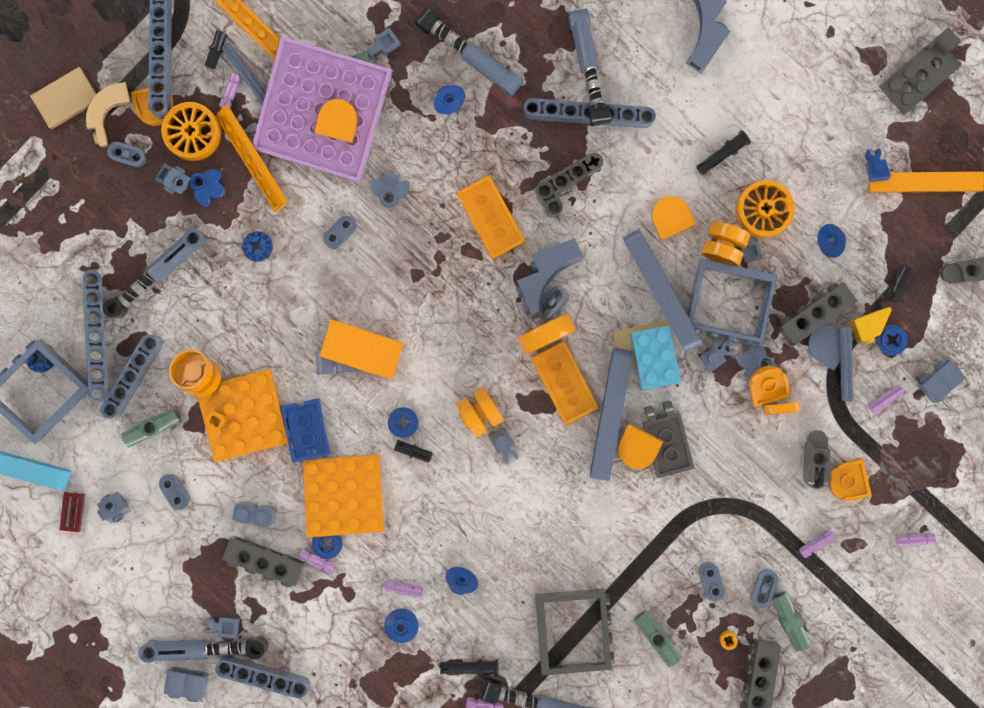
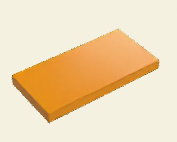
[456,175,526,260]
[319,319,403,380]
[530,341,599,426]

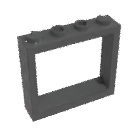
[535,589,615,675]

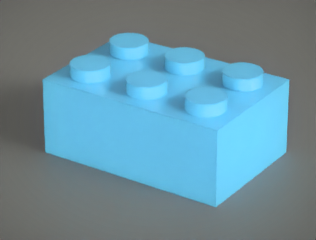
[629,325,681,390]

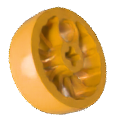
[161,102,221,161]
[735,180,795,238]
[517,314,576,355]

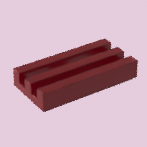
[59,492,85,532]

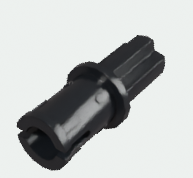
[205,30,228,69]
[885,264,912,303]
[394,439,433,463]

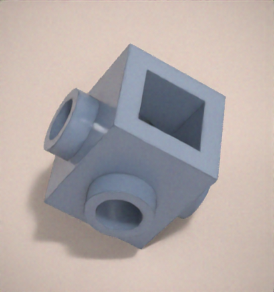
[155,163,191,194]
[97,492,131,523]

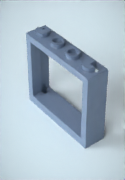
[687,259,778,346]
[0,339,88,444]

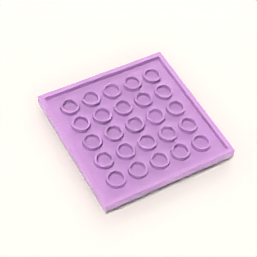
[252,36,393,182]

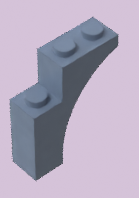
[686,0,730,74]
[516,238,582,320]

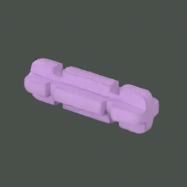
[219,73,241,108]
[868,385,904,413]
[799,531,836,558]
[896,533,936,546]
[298,549,335,574]
[385,580,423,598]
[466,697,504,708]

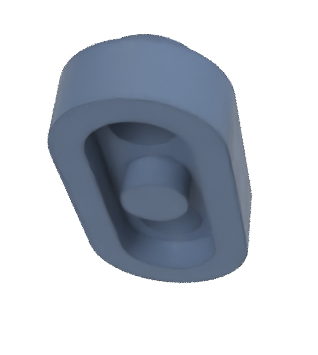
[107,142,147,168]
[323,216,357,249]
[539,286,569,321]
[159,474,190,510]
[699,562,725,601]
[751,569,778,608]

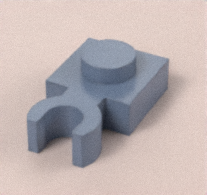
[699,341,736,372]
[489,428,518,464]
[204,616,240,639]

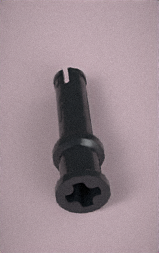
[696,130,751,176]
[440,659,499,677]

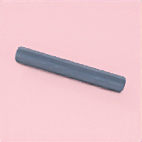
[222,43,266,105]
[840,326,853,402]

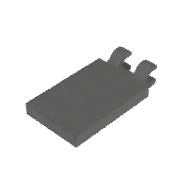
[642,401,695,478]

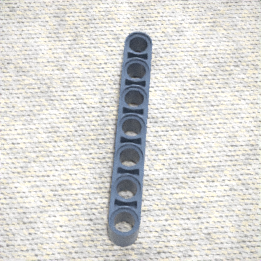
[148,0,172,119]
[523,98,656,128]
[623,229,703,353]
[82,270,107,404]
[590,348,633,481]

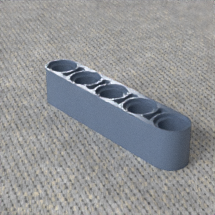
[100,335,163,418]
[215,656,310,699]

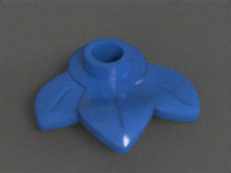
[189,169,226,207]

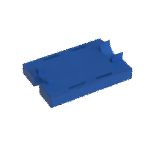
[281,398,331,463]

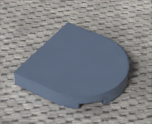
[808,325,854,370]

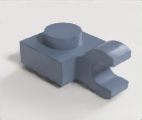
[366,28,401,60]

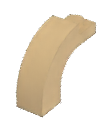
[86,82,131,148]

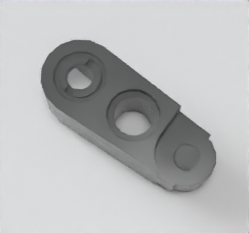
[940,257,984,284]
[803,430,831,489]

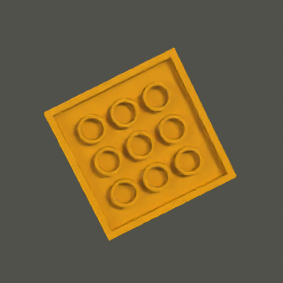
[198,369,288,462]
[303,455,385,537]

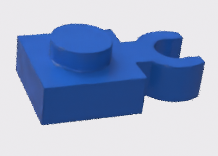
[865,148,891,182]

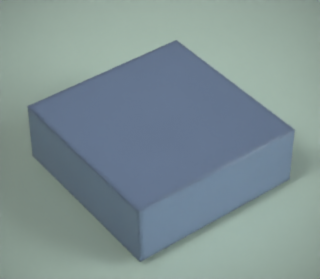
[739,240,762,263]

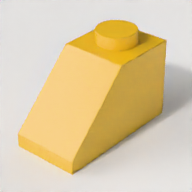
[848,307,892,344]

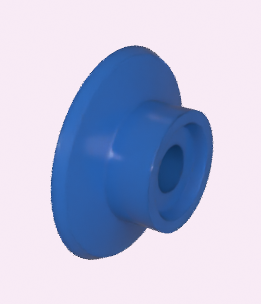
[434,85,465,115]
[817,224,846,258]
[445,567,478,595]
[384,609,419,643]

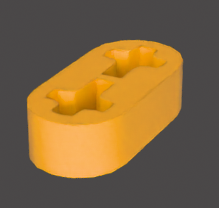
[763,402,801,415]

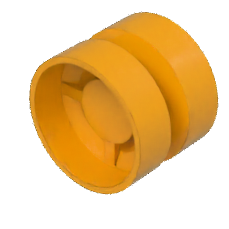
[701,222,751,267]
[169,349,221,398]
[455,386,504,438]

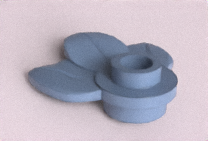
[371,170,410,208]
[736,344,774,379]

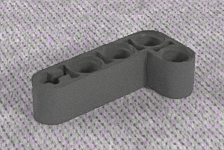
[535,153,603,218]

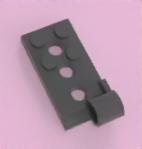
[879,27,962,115]

